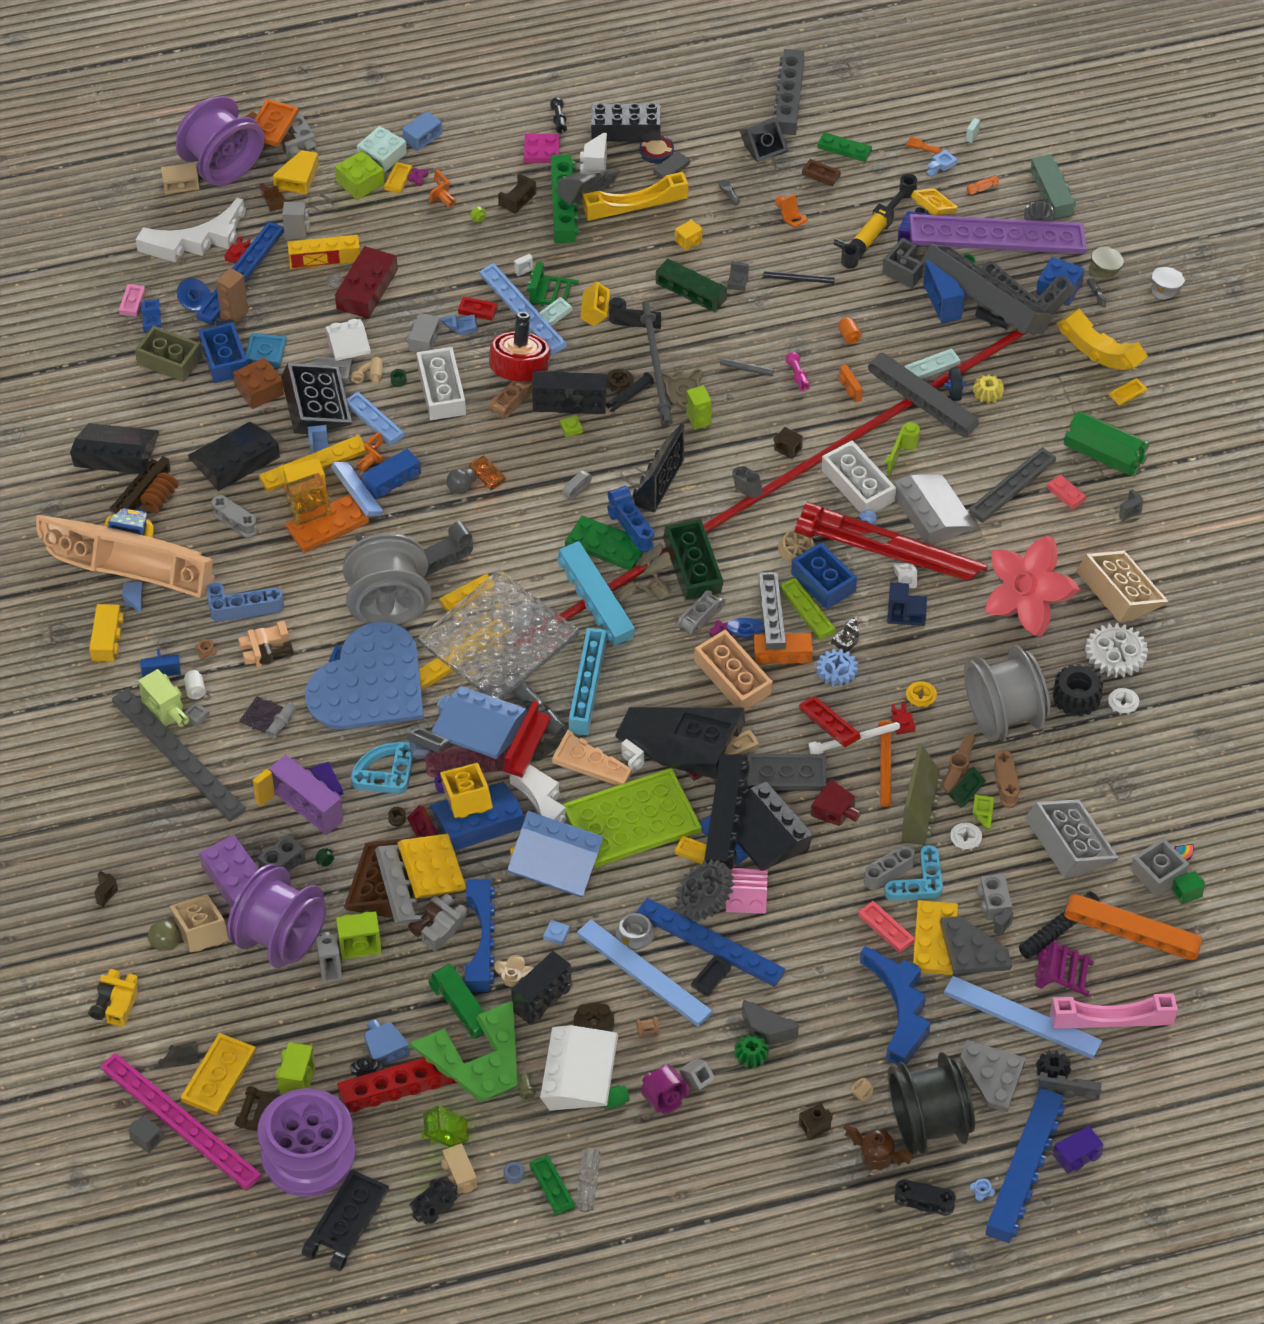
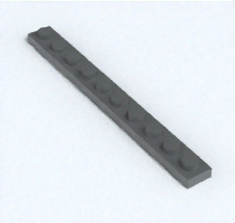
[112,688,246,822]

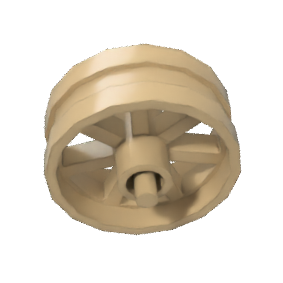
[778,529,814,564]

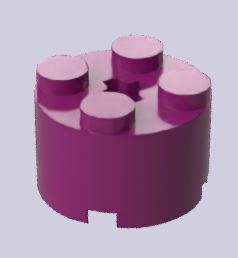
[641,1064,690,1114]

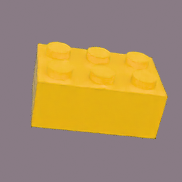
[440,763,493,818]

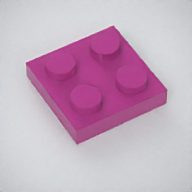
[524,133,559,163]

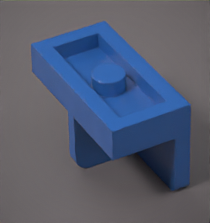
[140,649,181,678]

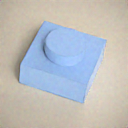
[543,920,570,946]

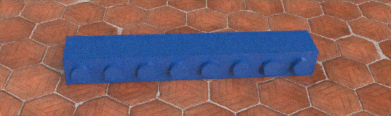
[986,1088,1066,1243]

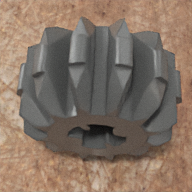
[1024,200,1054,221]

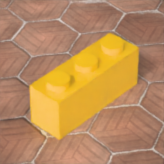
[89,604,124,662]

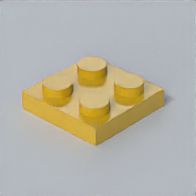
[911,188,958,215]

